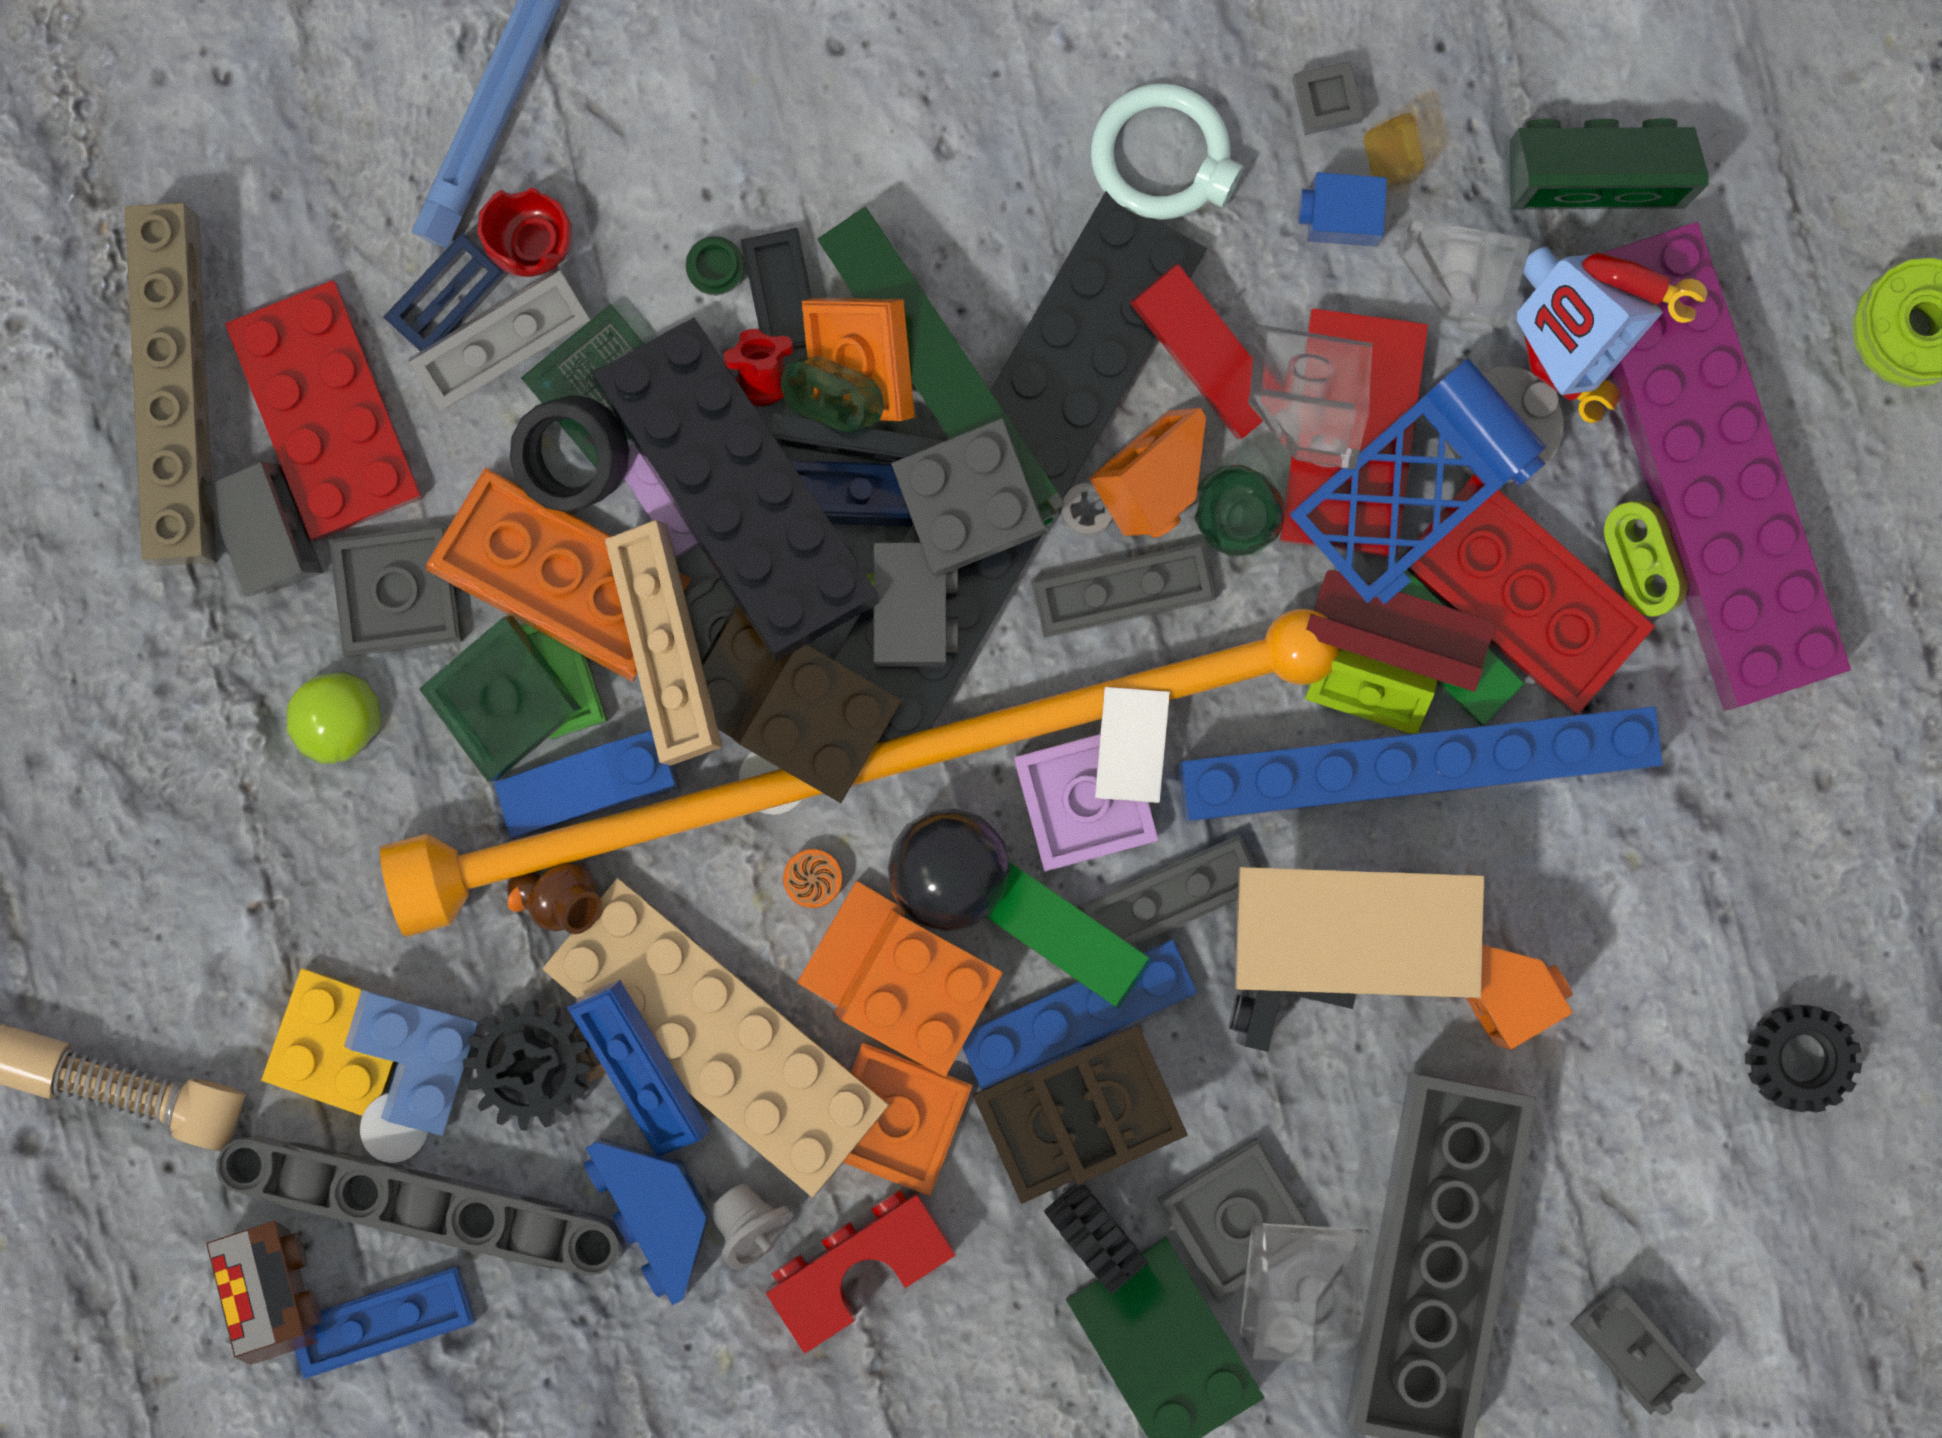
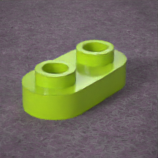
[1604,500,1688,616]

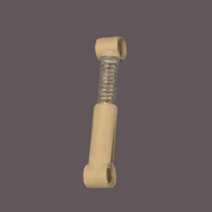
[0,1023,246,1151]

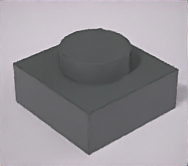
[1292,61,1364,135]

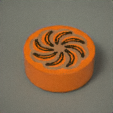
[783,849,843,908]

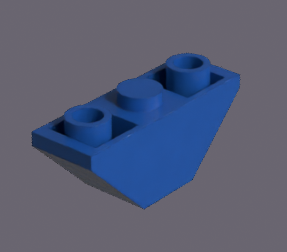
[584,1138,710,1306]

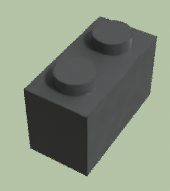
[874,543,958,667]

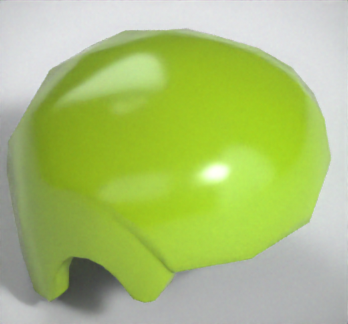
[286,671,381,764]

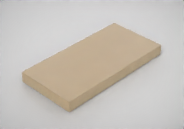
[1235,867,1484,998]

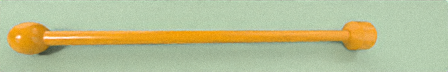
[380,608,1340,937]

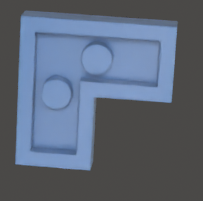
[344,989,478,1136]

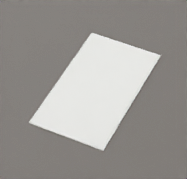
[1095,687,1170,803]

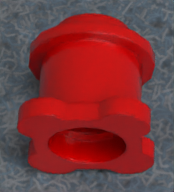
[724,329,793,407]

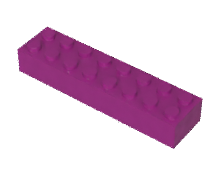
[1603,221,1851,711]

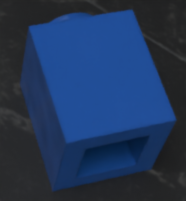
[1298,172,1387,247]

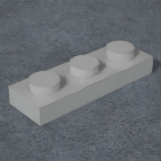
[408,268,591,412]

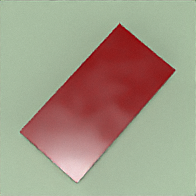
[1279,308,1428,558]

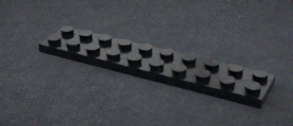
[834,191,1207,740]

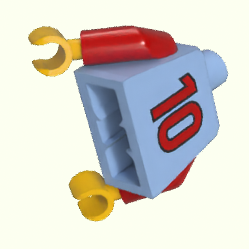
[1517,247,1707,423]

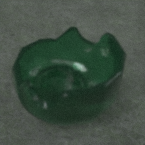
[1194,465,1285,557]

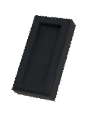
[741,228,813,350]

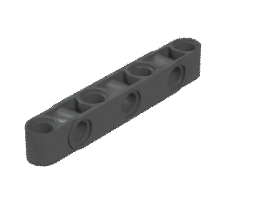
[216,1136,624,1275]

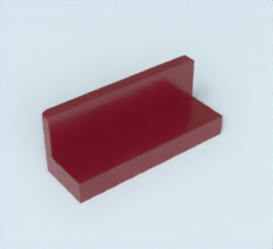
[1306,570,1495,692]

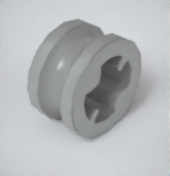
[1061,482,1113,538]

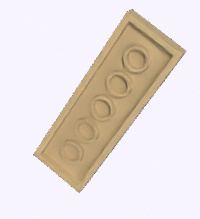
[542,878,890,1198]

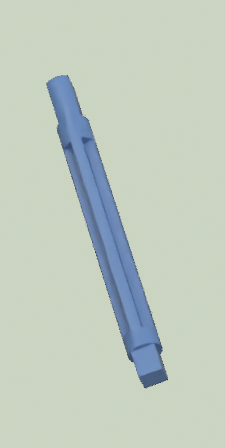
[411,0,562,248]

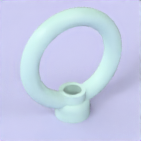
[1091,84,1244,220]

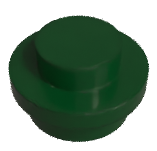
[685,236,744,296]

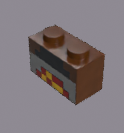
[206,1220,322,1365]

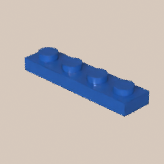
[962,939,1197,1090]

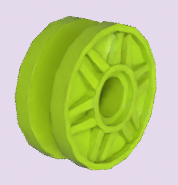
[1852,258,1942,388]

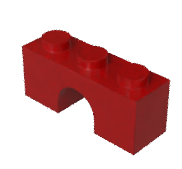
[766,1189,956,1354]

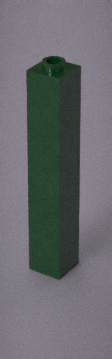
[817,206,1065,527]

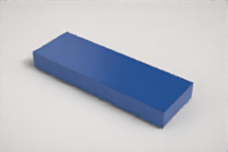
[567,980,710,1156]
[295,1265,476,1379]

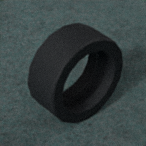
[510,395,629,512]

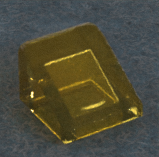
[1363,112,1425,187]

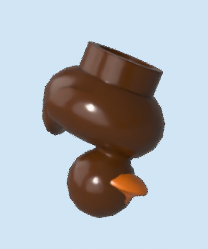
[507,862,602,934]

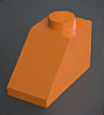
[1089,408,1206,538]

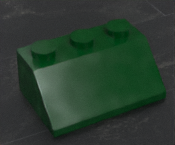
[1510,118,1709,210]

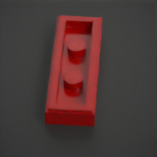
[1129,264,1286,439]

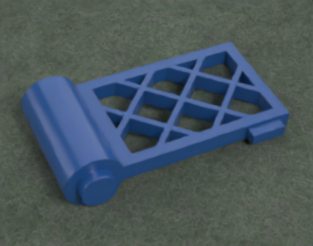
[1289,358,1547,604]

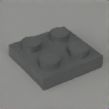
[891,418,1048,577]

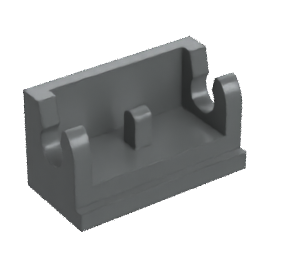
[204,462,323,596]
[1570,1285,1706,1415]

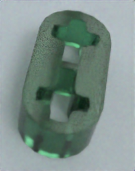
[781,356,884,433]

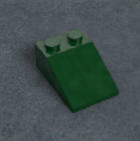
[1066,1237,1265,1438]

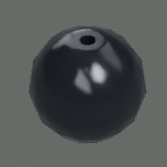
[888,808,1010,931]

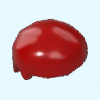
[477,187,573,277]

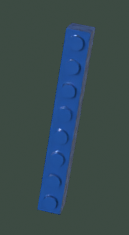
[1178,706,1663,822]

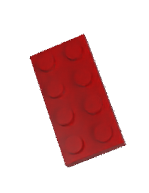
[224,280,423,542]
[1398,474,1655,716]

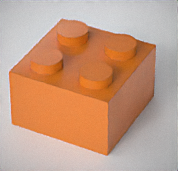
[833,910,1003,1077]

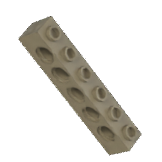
[125,203,216,566]

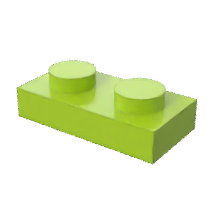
[1305,649,1437,734]

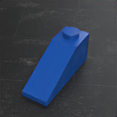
[494,730,680,839]

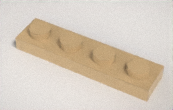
[605,520,722,766]

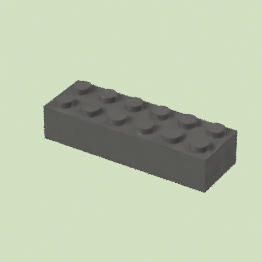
[1344,1071,1536,1438]

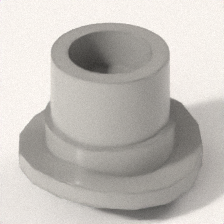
[709,1183,794,1270]

